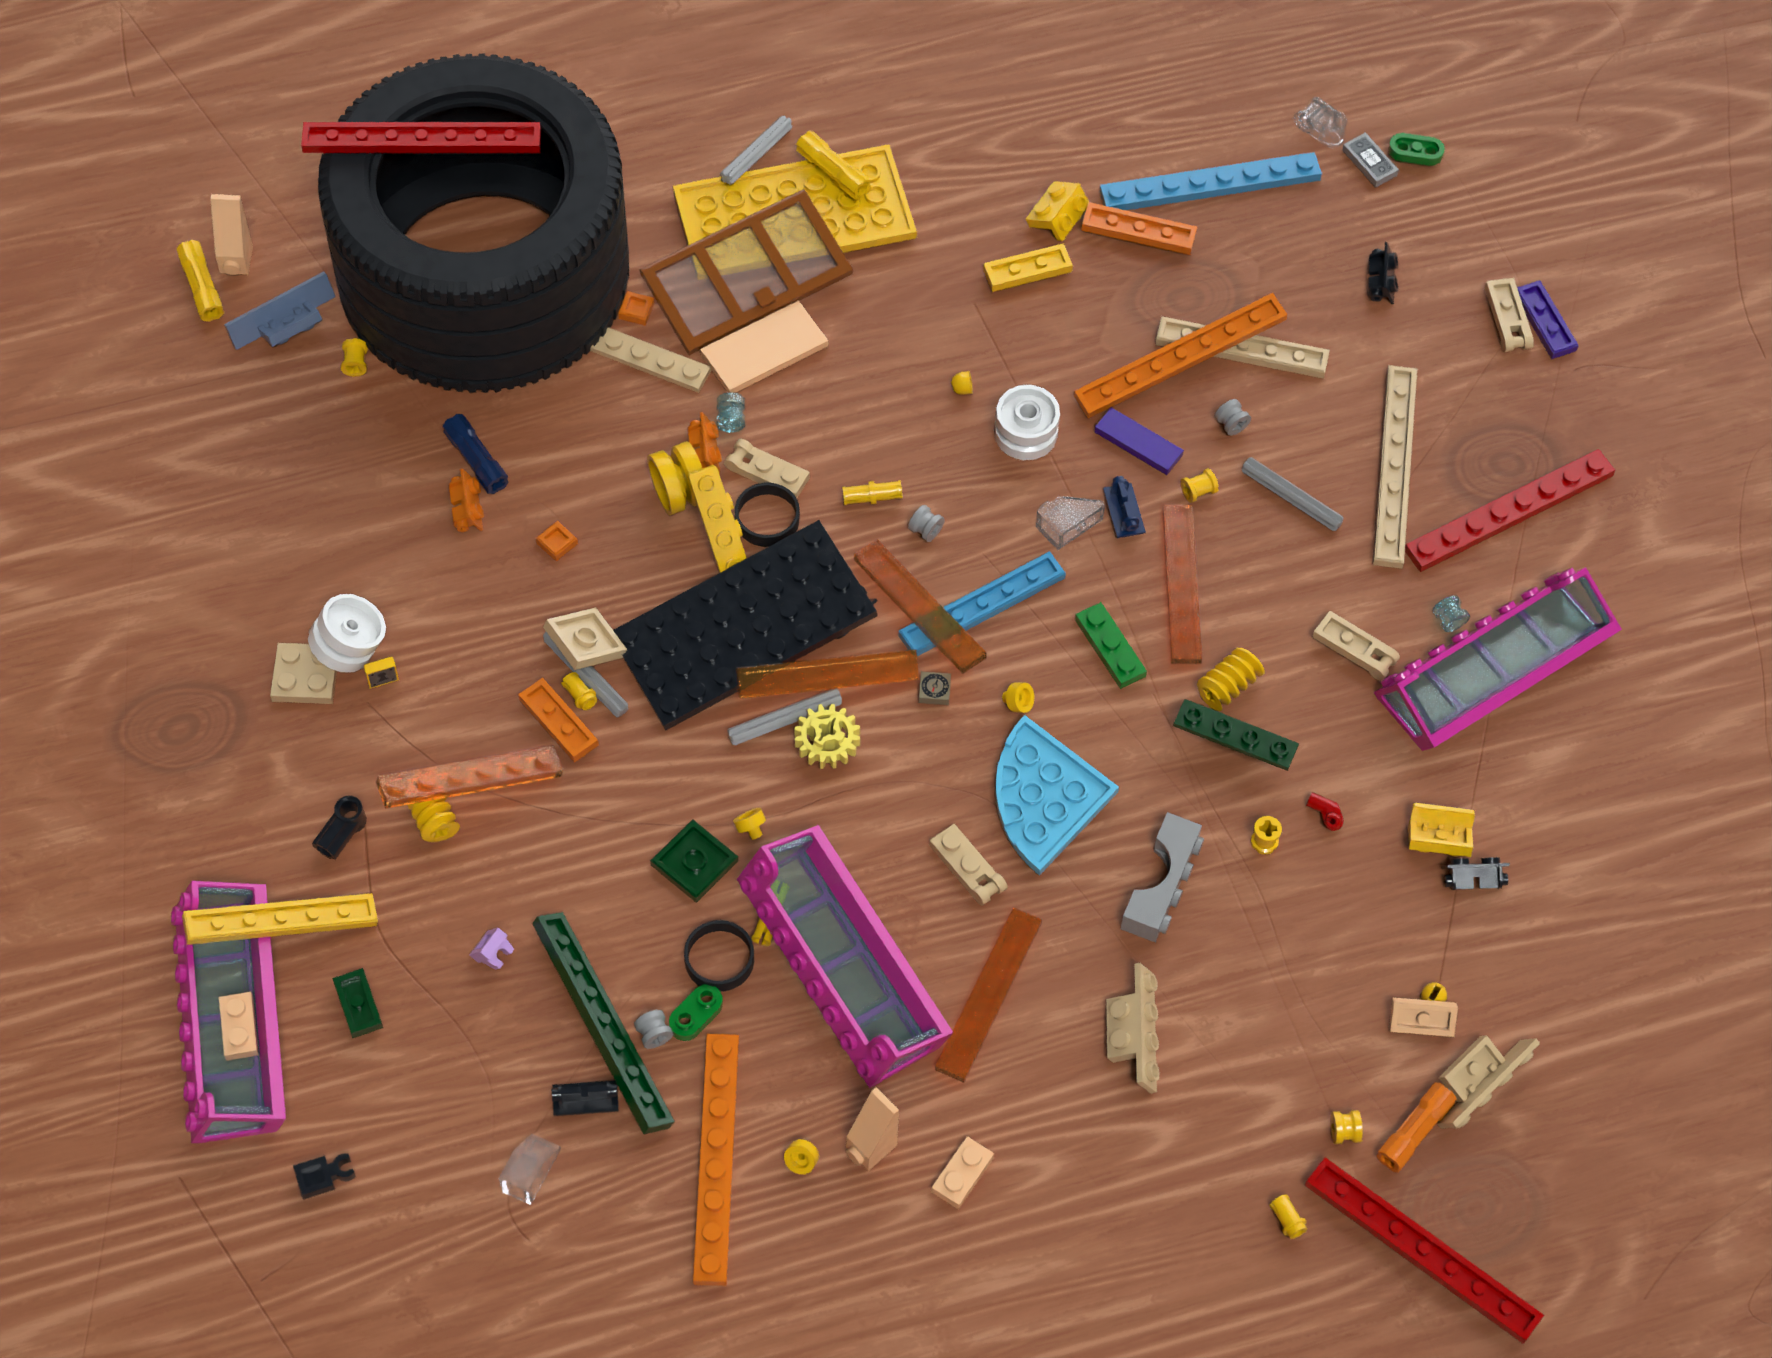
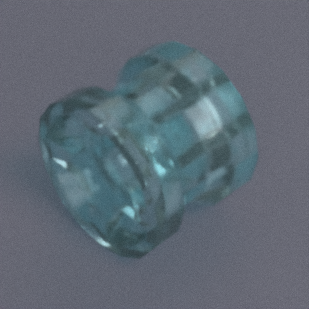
[1432,595,1470,632]

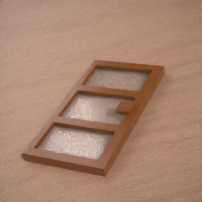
[640,189,853,355]

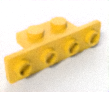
[688,465,747,573]

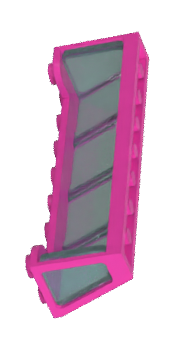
[1374,567,1622,751]
[737,825,953,1088]
[171,881,286,1143]

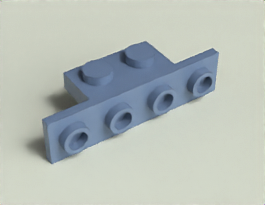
[224,272,336,350]

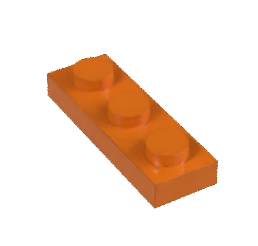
[518,678,599,763]

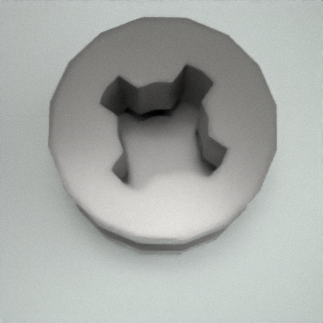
[1215,399,1251,436]
[908,505,945,542]
[634,1010,673,1049]

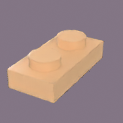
[219,992,259,1061]
[1389,997,1458,1037]
[931,1136,994,1209]

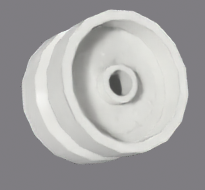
[994,385,1060,460]
[308,594,386,672]

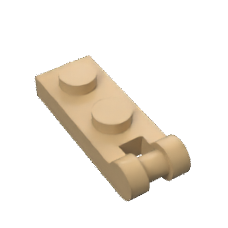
[1485,278,1534,352]
[724,439,810,498]
[1313,611,1400,681]
[929,824,1008,906]

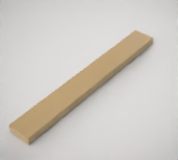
[1373,365,1417,569]

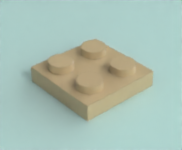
[543,608,627,670]
[270,643,337,704]

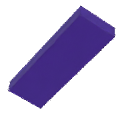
[1517,280,1579,359]
[1094,407,1184,475]

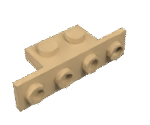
[1106,963,1159,1093]
[1437,1035,1540,1129]

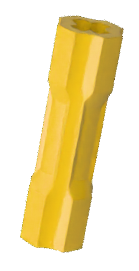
[796,131,871,200]
[176,240,224,322]

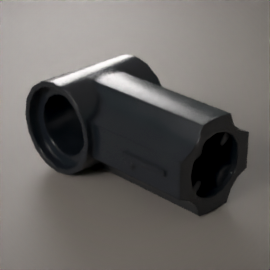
[312,796,367,860]

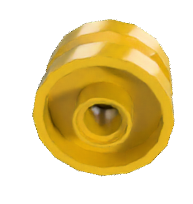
[647,441,703,516]

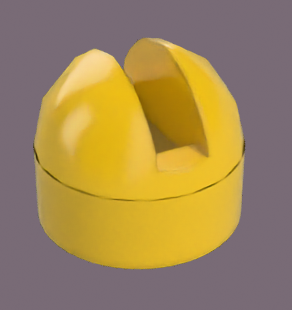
[951,371,973,395]
[1420,982,1447,1002]

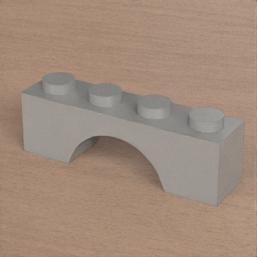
[1121,812,1204,943]

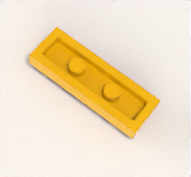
[983,243,1073,292]

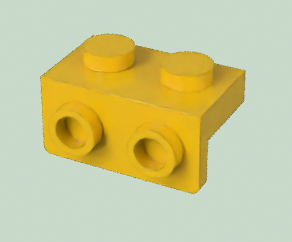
[1025,181,1089,241]
[1408,803,1475,857]

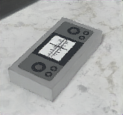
[1342,133,1399,187]

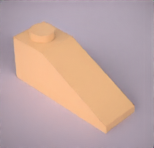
[211,194,253,275]
[846,1087,899,1171]

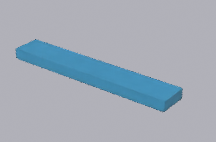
[898,551,1066,658]

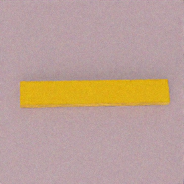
[182,893,378,945]

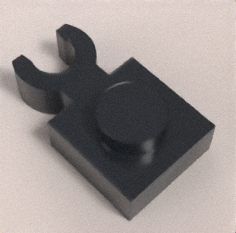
[293,1153,356,1200]

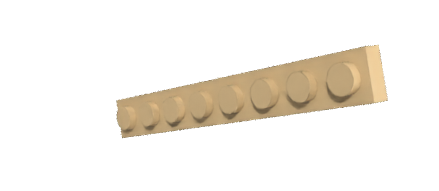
[591,328,711,393]

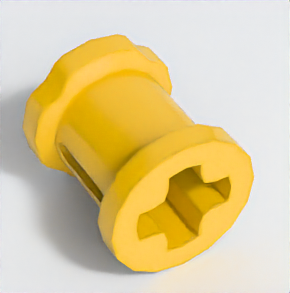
[341,338,368,377]
[1180,468,1219,503]
[1251,816,1282,855]

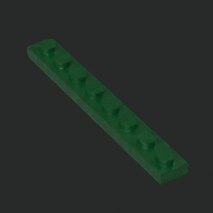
[532,912,675,1134]

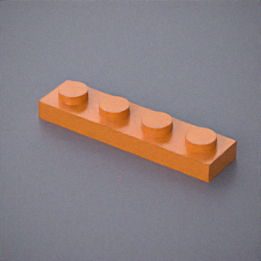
[1081,202,1197,255]

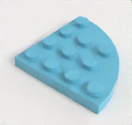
[995,715,1119,876]

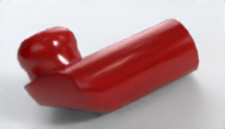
[1306,792,1344,831]

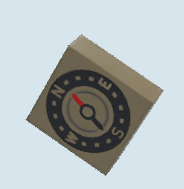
[919,671,951,705]

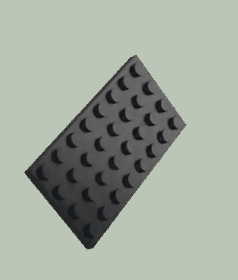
[613,520,878,731]

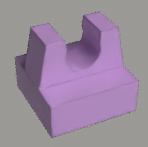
[469,928,514,970]

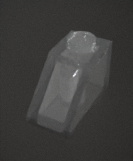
[1035,496,1105,550]
[499,1134,561,1205]

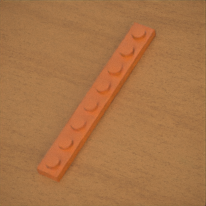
[1074,293,1287,419]
[693,1034,739,1286]

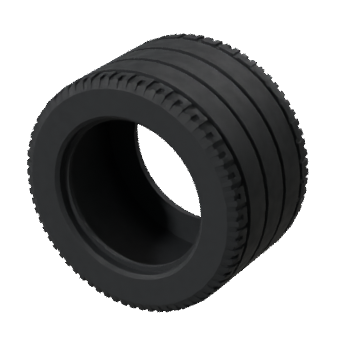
[318,54,629,393]

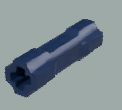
[442,414,509,494]

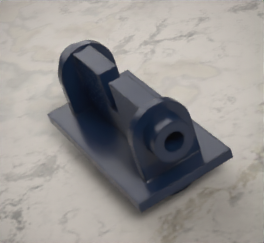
[1103,476,1146,538]

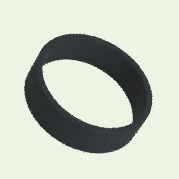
[735,483,800,547]
[684,920,754,992]

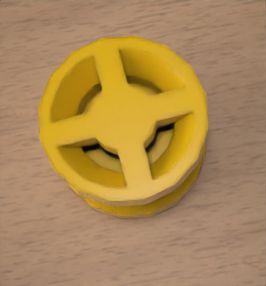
[1330,1110,1362,1144]

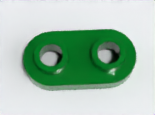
[1388,133,1445,166]
[669,985,723,1041]

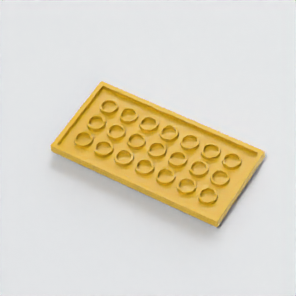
[673,144,917,281]

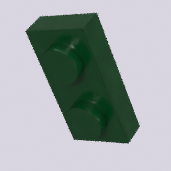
[332,968,383,1038]

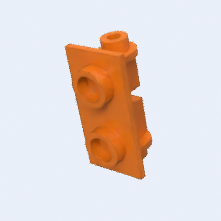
[687,412,722,475]
[449,468,484,532]

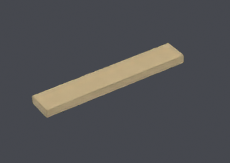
[1155,317,1330,379]

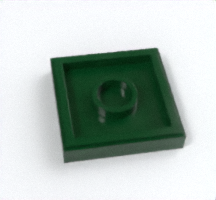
[650,819,739,903]

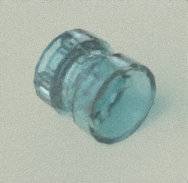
[717,393,745,433]

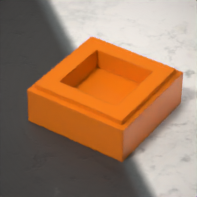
[618,291,655,326]
[536,520,578,561]

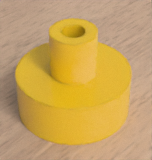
[1002,682,1034,713]
[733,808,766,840]
[784,1139,819,1175]

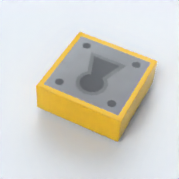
[363,657,399,689]

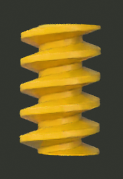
[1197,648,1265,711]
[402,771,460,842]

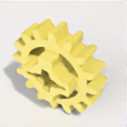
[794,704,860,769]

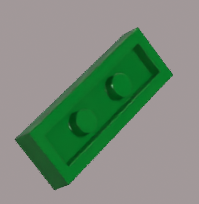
[1075,602,1147,689]

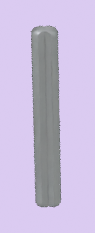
[721,116,792,185]
[1242,457,1344,531]
[543,632,628,717]
[727,688,842,745]

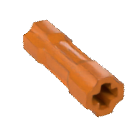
[1376,1082,1457,1173]

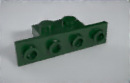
[1173,699,1299,771]

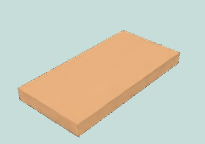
[700,300,828,395]

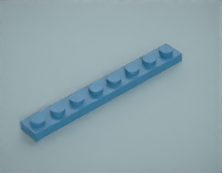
[1099,152,1322,210]

